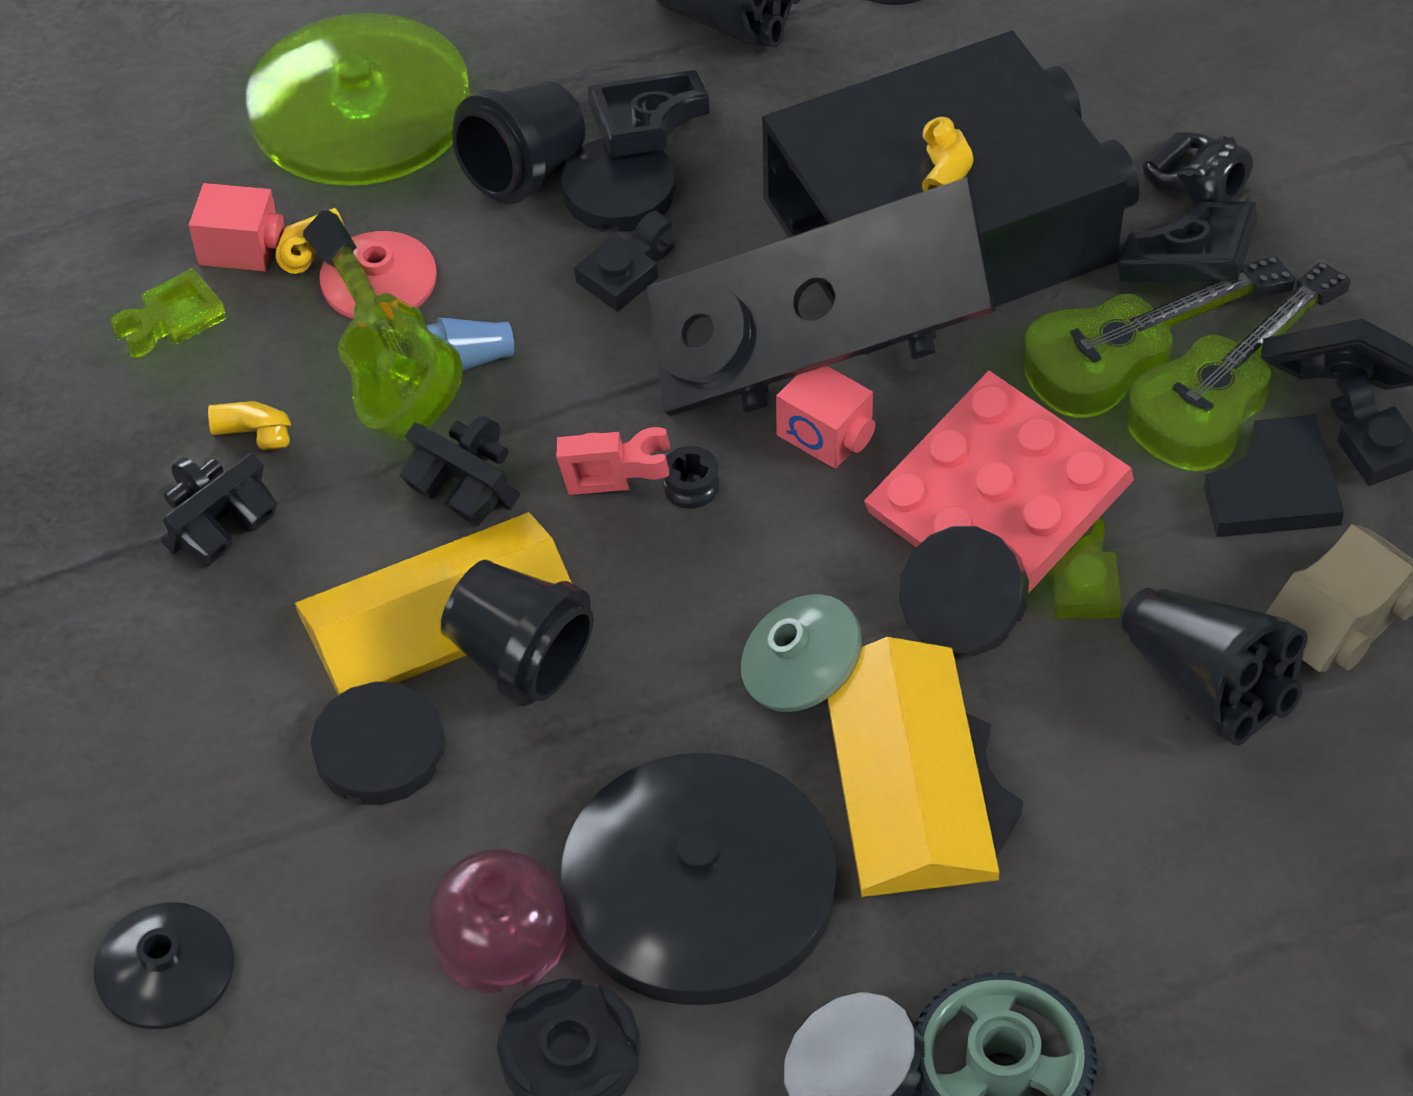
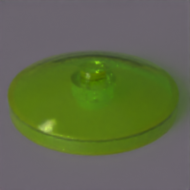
[246,13,471,186]

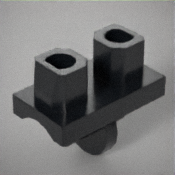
[399,415,521,527]
[161,452,277,567]

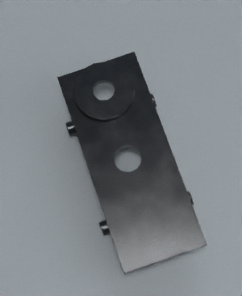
[647,177,996,416]

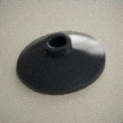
[93,902,234,1029]

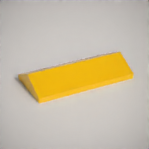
[295,512,571,696]
[827,637,999,897]

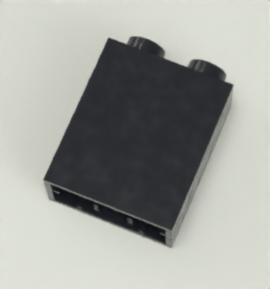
[762,30,1139,355]

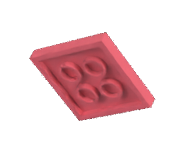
[864,371,1134,594]

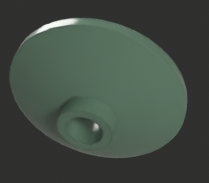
[741,594,862,712]

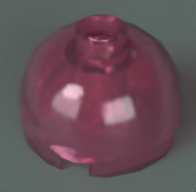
[429,849,568,993]

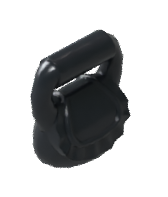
[1143,132,1253,202]

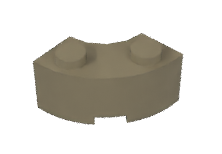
[1265,524,1413,672]

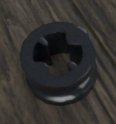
[663,446,719,509]

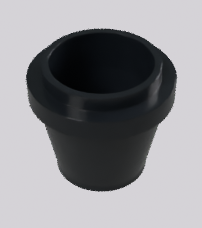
[452,81,585,204]
[441,559,594,706]

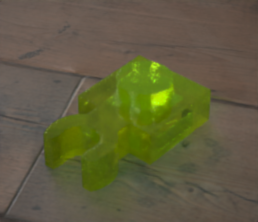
[110,268,226,358]
[1050,517,1121,620]

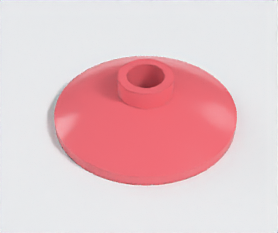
[320,231,437,322]

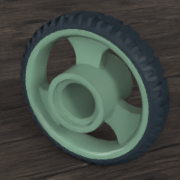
[915,972,1097,1096]

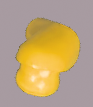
[922,117,974,191]
[275,208,344,274]
[208,401,292,451]

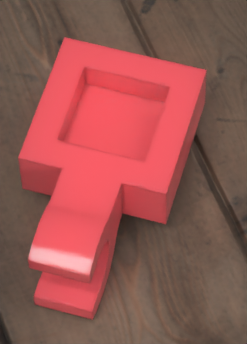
[556,427,670,495]

